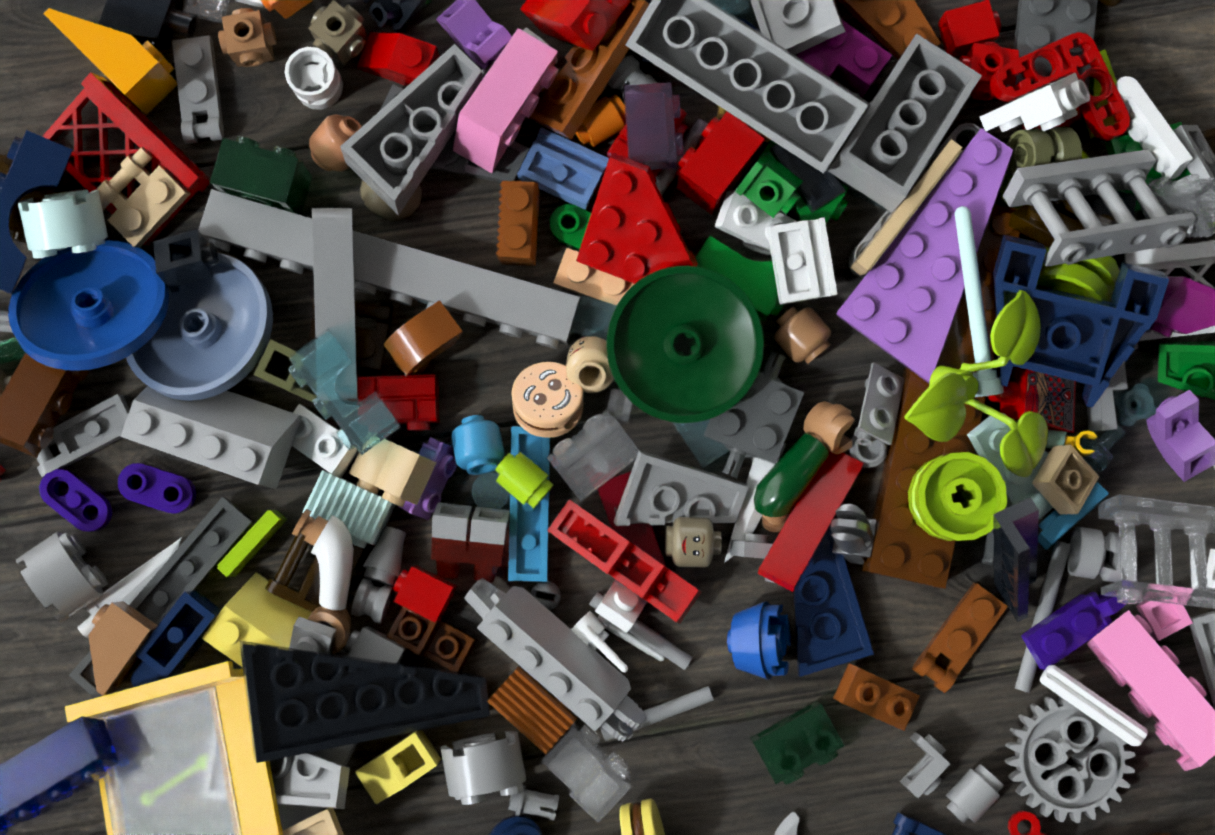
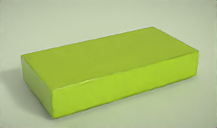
[217,510,288,577]

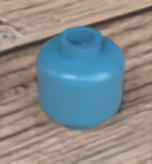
[451,415,504,475]

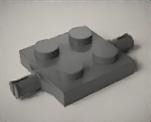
[704,352,804,479]

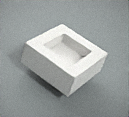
[595,580,647,633]

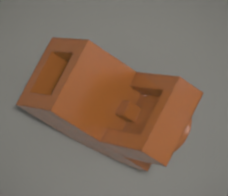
[384,300,463,376]

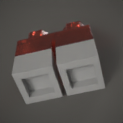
[431,503,510,583]

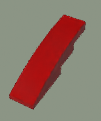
[547,499,702,624]

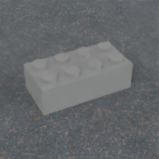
[828,34,982,213]

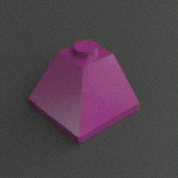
[1149,276,1215,338]

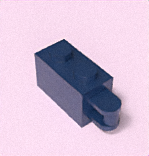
[131,590,221,687]

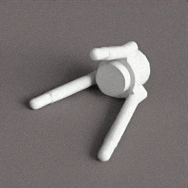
[571,611,665,672]

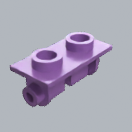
[398,437,457,520]

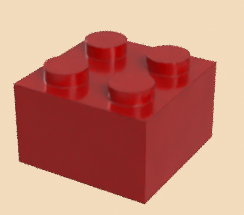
[676,111,765,215]

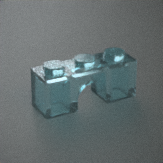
[288,328,400,455]

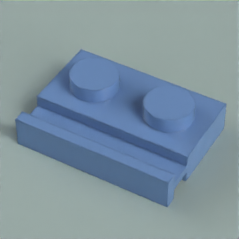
[517,127,609,210]

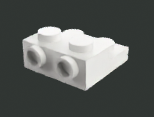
[980,73,1090,132]

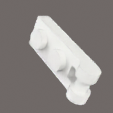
[1116,76,1193,182]

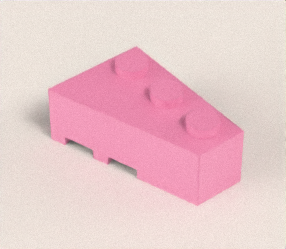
[453,28,559,173]

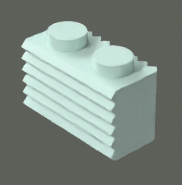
[302,470,396,549]

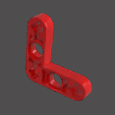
[990,32,1130,141]

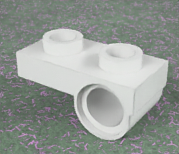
[714,190,796,255]
[292,404,361,478]

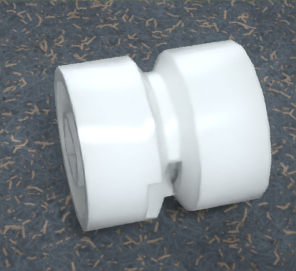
[285,47,343,110]

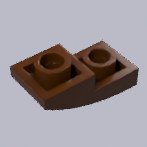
[387,606,478,672]

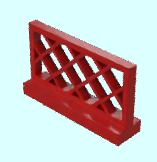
[42,72,212,246]

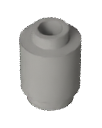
[945,764,1004,823]

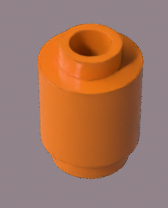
[575,94,630,147]

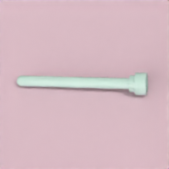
[955,206,1004,397]

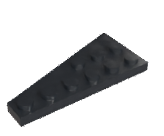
[240,641,490,763]

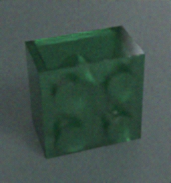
[210,136,312,215]

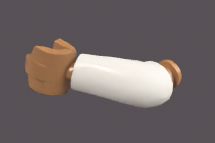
[292,509,354,654]

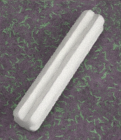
[1040,665,1148,746]

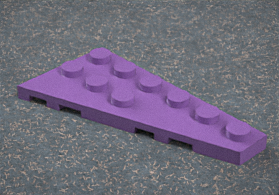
[836,128,1013,383]

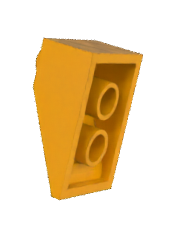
[43,8,177,115]

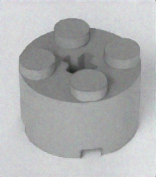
[16,531,108,622]
[440,731,527,805]

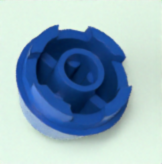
[727,601,791,680]

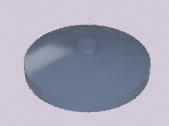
[126,253,273,401]

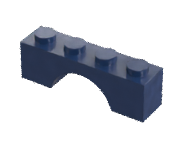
[0,130,72,295]

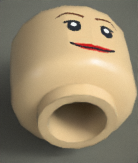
[566,336,614,393]

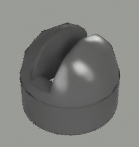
[530,580,561,611]

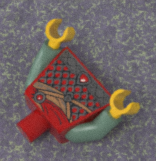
[988,366,1097,457]

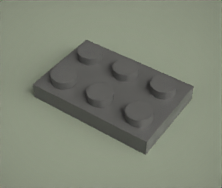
[1013,0,1097,91]

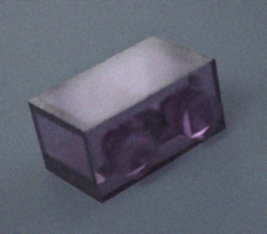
[624,82,683,170]

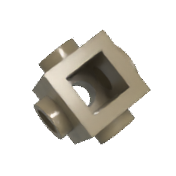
[308,0,368,66]

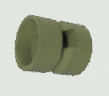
[1007,126,1082,176]

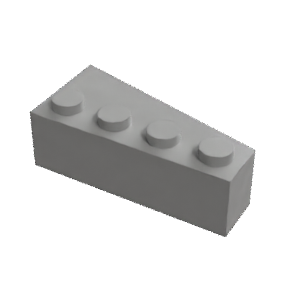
[340,44,483,216]

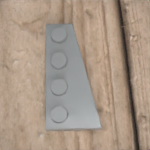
[202,721,350,809]

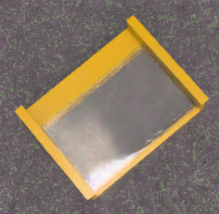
[65,661,283,835]

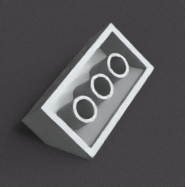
[120,386,302,489]

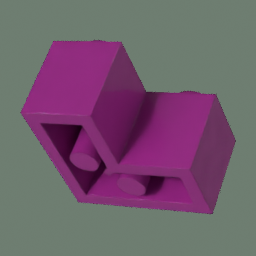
[797,19,892,98]

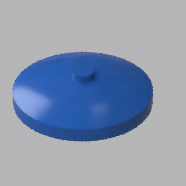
[8,240,169,371]

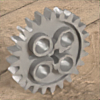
[1005,696,1135,823]

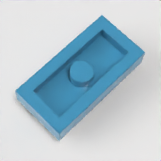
[1038,482,1109,550]

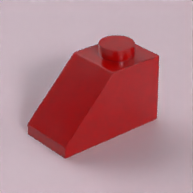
[357,32,440,86]

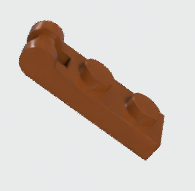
[912,583,1008,693]

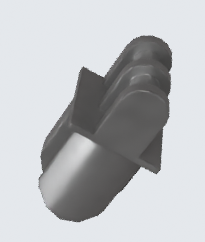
[830,504,877,564]

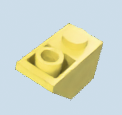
[355,730,442,804]

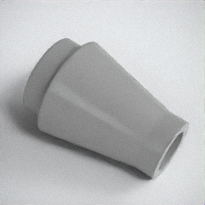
[363,526,406,586]

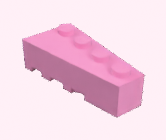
[1087,610,1215,771]

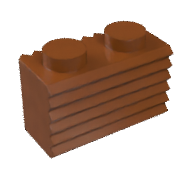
[496,180,540,266]
[487,665,577,754]

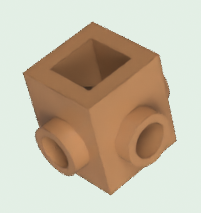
[218,8,277,67]

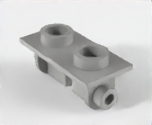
[854,362,904,446]

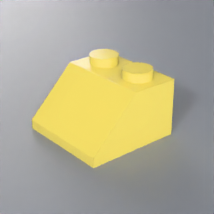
[202,572,312,667]

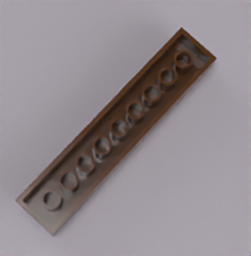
[861,204,1020,589]

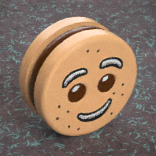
[512,362,584,438]

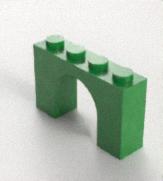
[695,140,849,321]

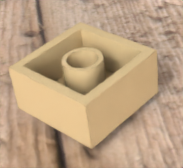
[1032,445,1099,515]

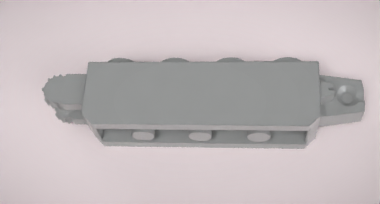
[464,578,646,742]

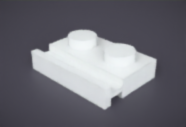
[767,217,837,305]

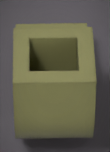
[253,339,328,408]

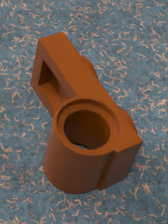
[833,663,920,731]

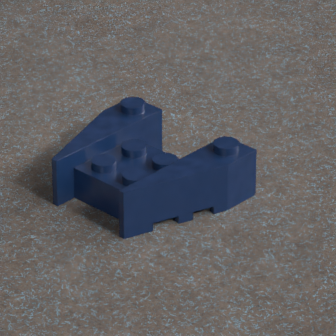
[993,234,1169,408]

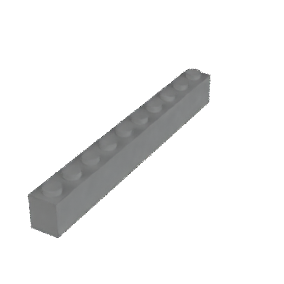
[198,189,580,349]

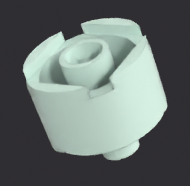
[18,190,108,258]

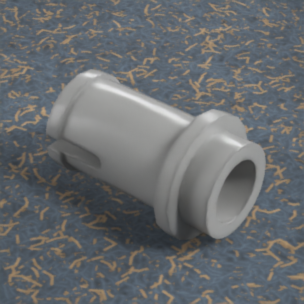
[508,785,559,821]

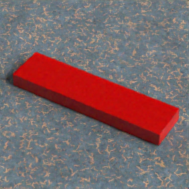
[758,451,864,592]

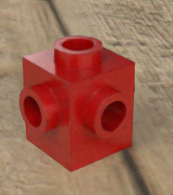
[959,41,1019,100]

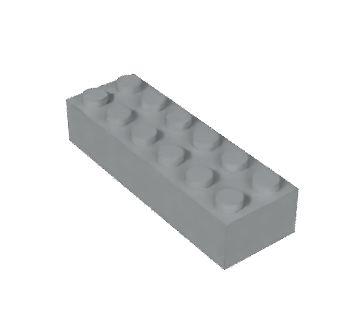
[626,0,870,174]

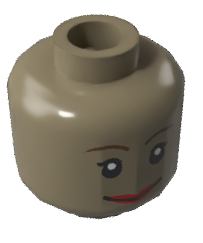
[665,517,722,567]

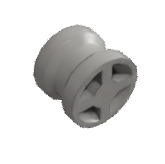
[351,578,393,624]

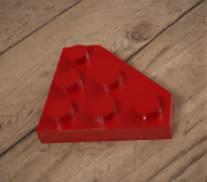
[576,153,698,284]

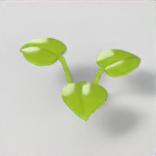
[904,290,1048,477]

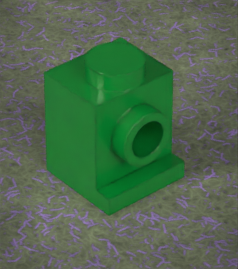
[735,153,803,218]

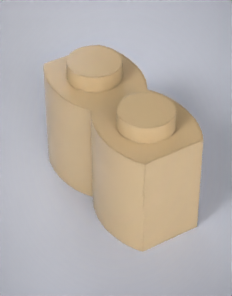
[349,431,437,507]

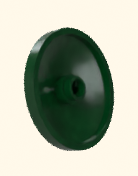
[606,266,764,423]

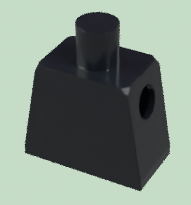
[98,0,197,49]

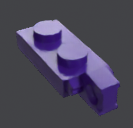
[1021,588,1127,670]

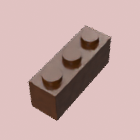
[0,353,90,458]

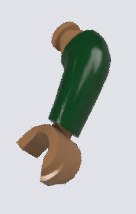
[754,401,855,532]

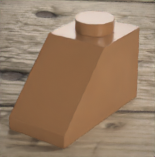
[88,601,158,696]

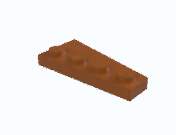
[838,0,941,60]

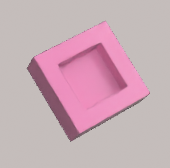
[1136,588,1193,641]

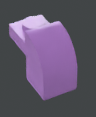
[436,0,512,70]
[1147,389,1215,482]

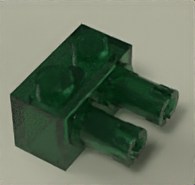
[749,700,844,785]

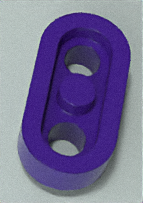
[118,463,196,514]
[39,469,112,532]

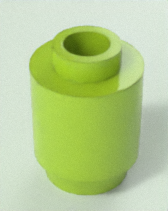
[495,452,554,508]

